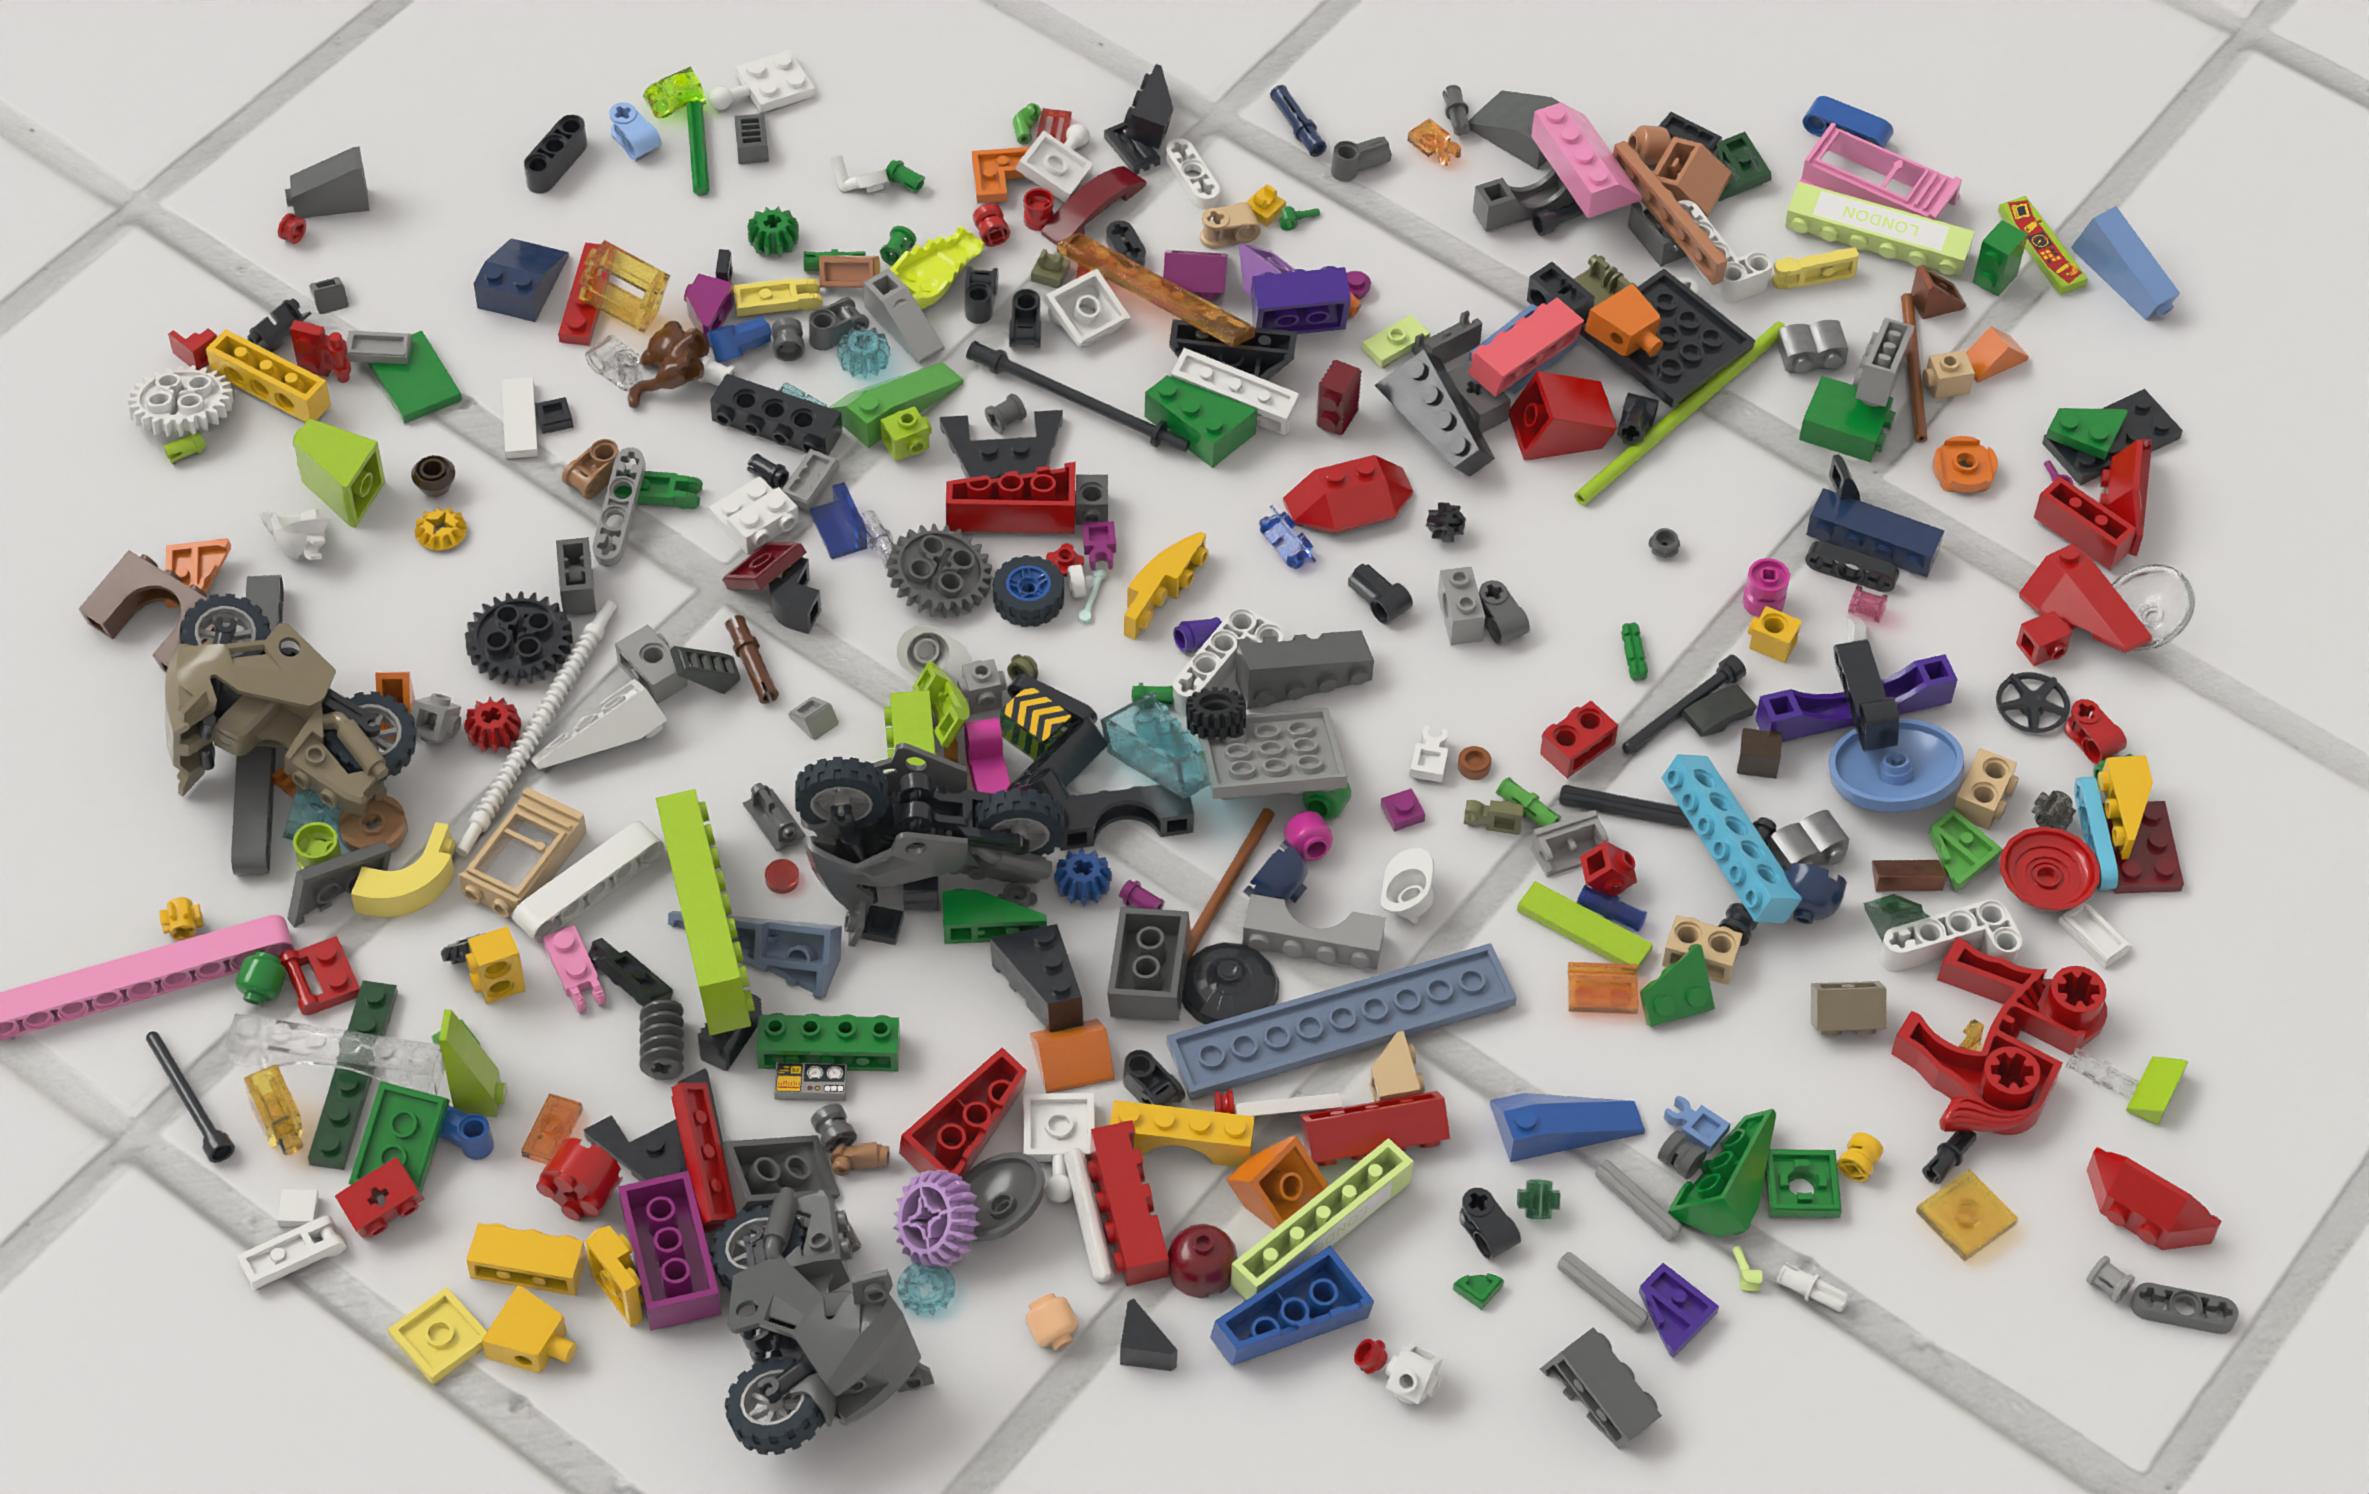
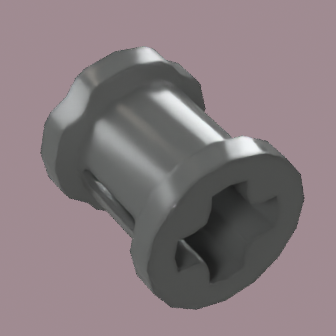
[985,393,1027,433]

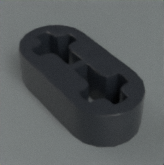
[1106,220,1146,272]

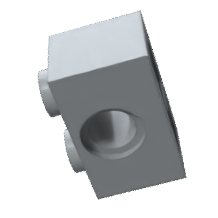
[1437,566,1485,645]
[615,624,688,704]

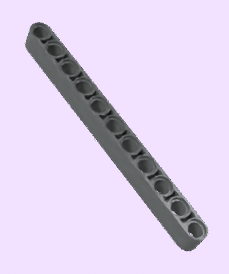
[231,575,284,875]

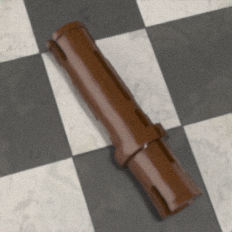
[725,615,779,704]

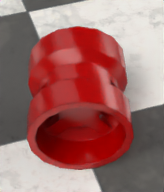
[1023,188,1054,231]
[973,203,1010,246]

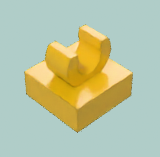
[1246,184,1286,227]

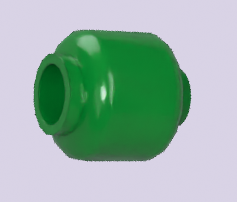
[1302,782,1351,820]
[235,951,286,1006]

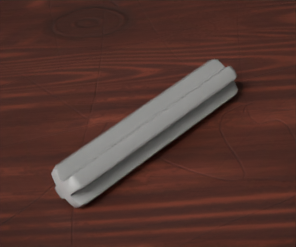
[1595,1160,1682,1241]
[1557,1252,1649,1330]

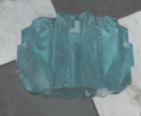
[837,325,891,379]

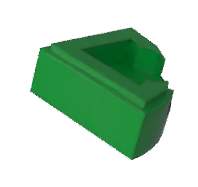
[1453,1273,1504,1310]

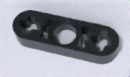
[1805,541,1900,592]
[1007,674,1098,728]

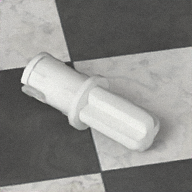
[1776,1262,1849,1312]

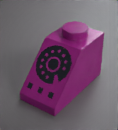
[684,273,735,348]

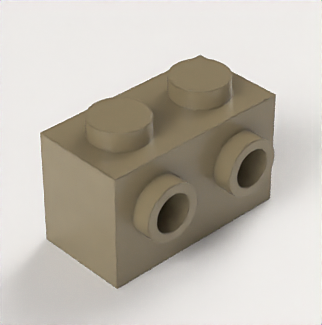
[1811,981,1886,1036]

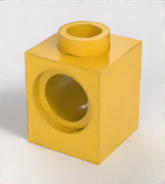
[1748,606,1802,663]

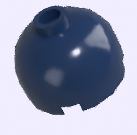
[1243,839,1308,903]
[1782,863,1847,924]

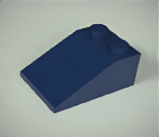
[473,238,569,322]

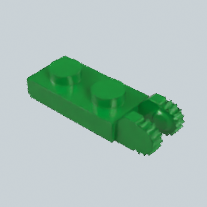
[614,470,703,509]

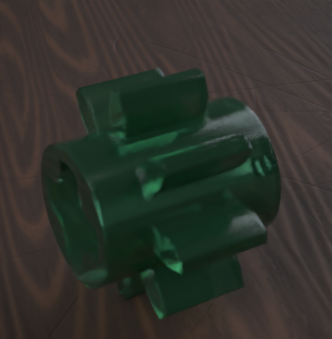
[1517,1179,1561,1219]

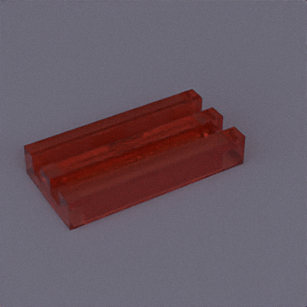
[1036,108,1072,144]

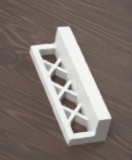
[1171,348,1299,436]

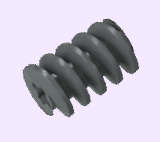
[639,1000,684,1080]

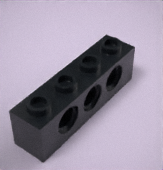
[710,374,843,456]

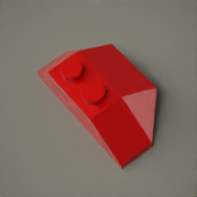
[2098,438,2152,556]
[1283,455,1414,533]
[2087,1147,2222,1250]

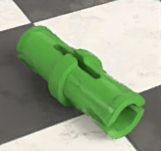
[1496,777,1561,827]

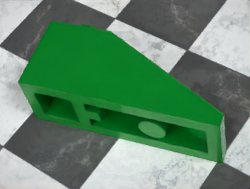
[942,888,1047,944]

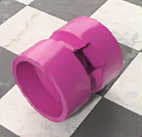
[1743,558,1790,617]

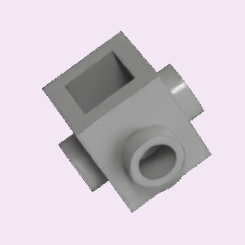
[957,659,1007,714]
[411,693,462,744]

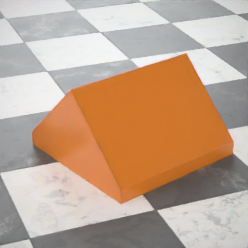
[1030,1019,1114,1093]

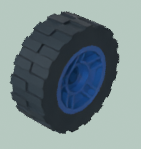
[993,555,1064,627]

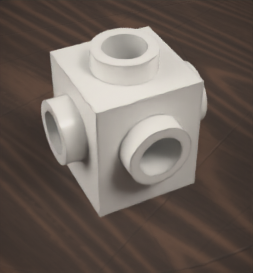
[1385,1341,1444,1404]

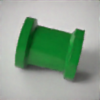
[880,226,916,266]

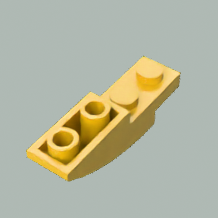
[1124,532,1209,640]

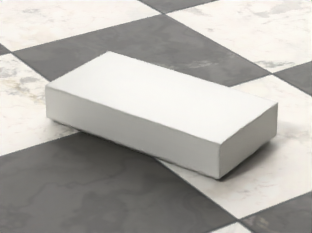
[2058,901,2132,968]

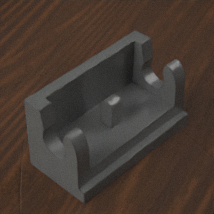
[1628,202,1686,267]
[1412,310,1483,364]

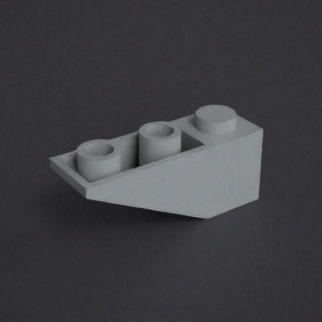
[863,268,944,363]

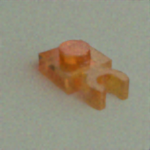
[1407,118,1461,166]

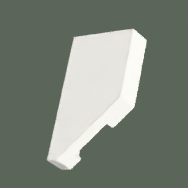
[1848,616,1868,642]

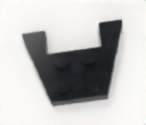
[940,410,1063,479]
[583,1068,723,1181]

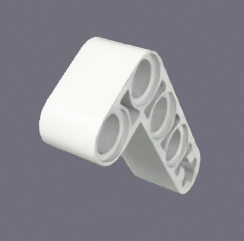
[1678,200,1773,303]
[1173,608,1284,716]
[1879,900,2023,972]

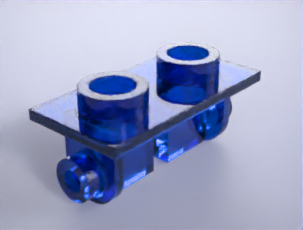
[1259,505,1316,569]

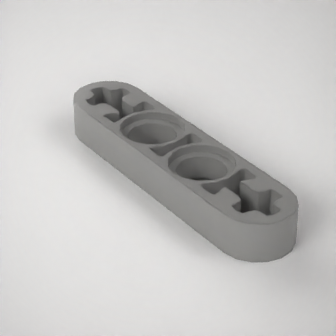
[592,447,646,566]

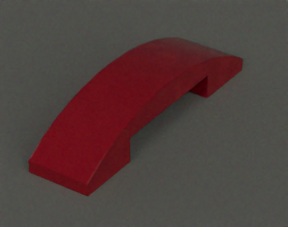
[1041,166,1147,251]

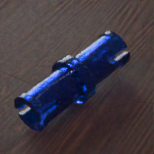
[1577,884,1648,932]

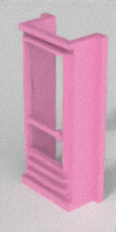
[1799,123,1962,220]

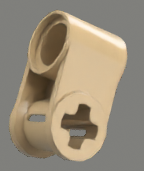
[1200,202,1261,249]

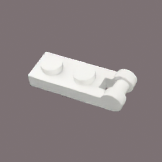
[237,1215,347,1290]

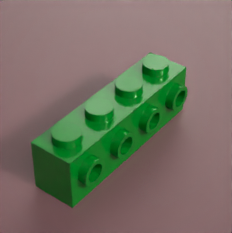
[756,1013,900,1072]

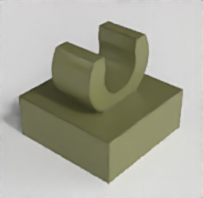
[1031,249,1070,289]

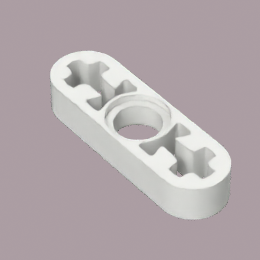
[1166,138,1220,209]

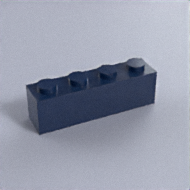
[1806,488,1945,578]

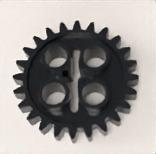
[465,591,573,685]

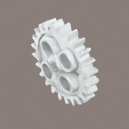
[128,365,234,437]

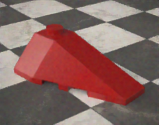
[2019,544,2152,654]

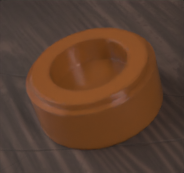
[1457,746,1492,780]

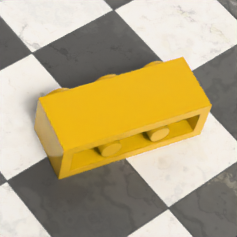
[466,1223,587,1296]

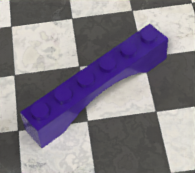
[1755,654,1958,742]

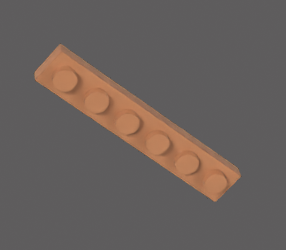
[1613,141,1728,285]

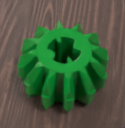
[747,206,799,257]

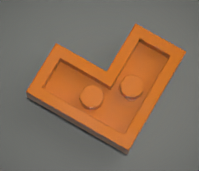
[972,147,1030,204]

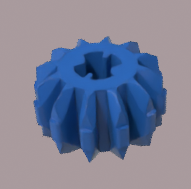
[1054,847,1112,907]

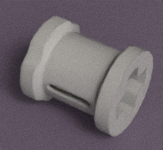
[2086,1256,2135,1303]

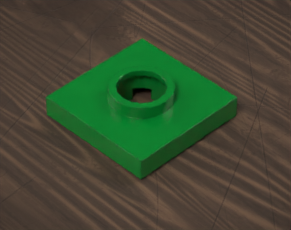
[1765,1149,1842,1218]

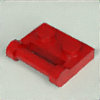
[278,936,360,1015]

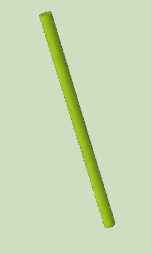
[1574,321,1785,506]

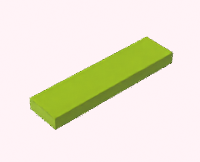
[1517,881,1653,974]

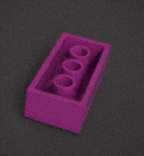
[618,1171,722,1331]

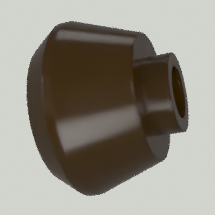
[411,455,456,497]

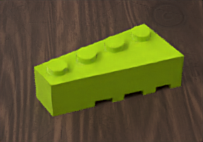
[884,690,935,772]

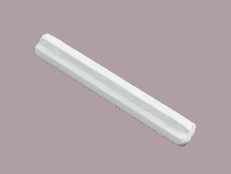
[1064,1148,1114,1283]

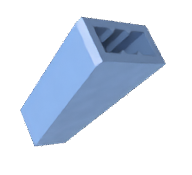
[2071,206,2180,320]

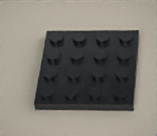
[1580,269,1756,408]

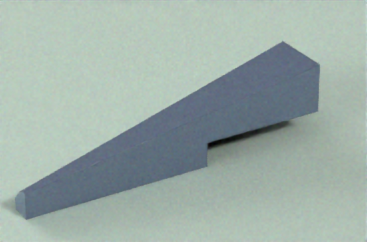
[668,911,842,998]

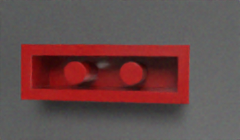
[2034,476,2137,570]

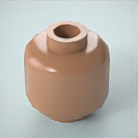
[1627,125,1672,166]

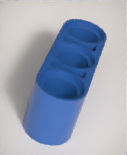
[1802,96,1894,148]

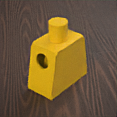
[482,1285,577,1373]

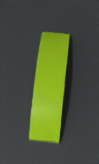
[912,661,970,748]

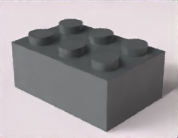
[1107,907,1191,1021]

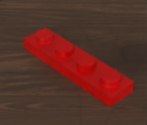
[558,242,616,346]

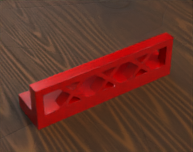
[671,1083,737,1233]

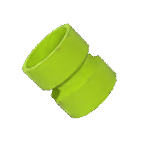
[293,822,342,870]

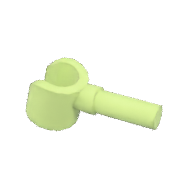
[1733,1246,1762,1291]

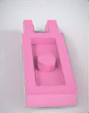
[542,925,606,1013]

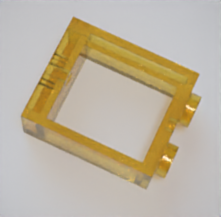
[578,240,671,333]

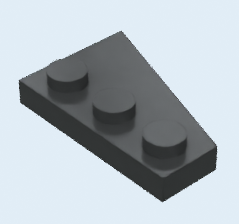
[287,841,392,928]

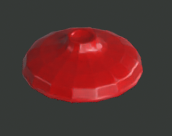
[2000,826,2100,912]

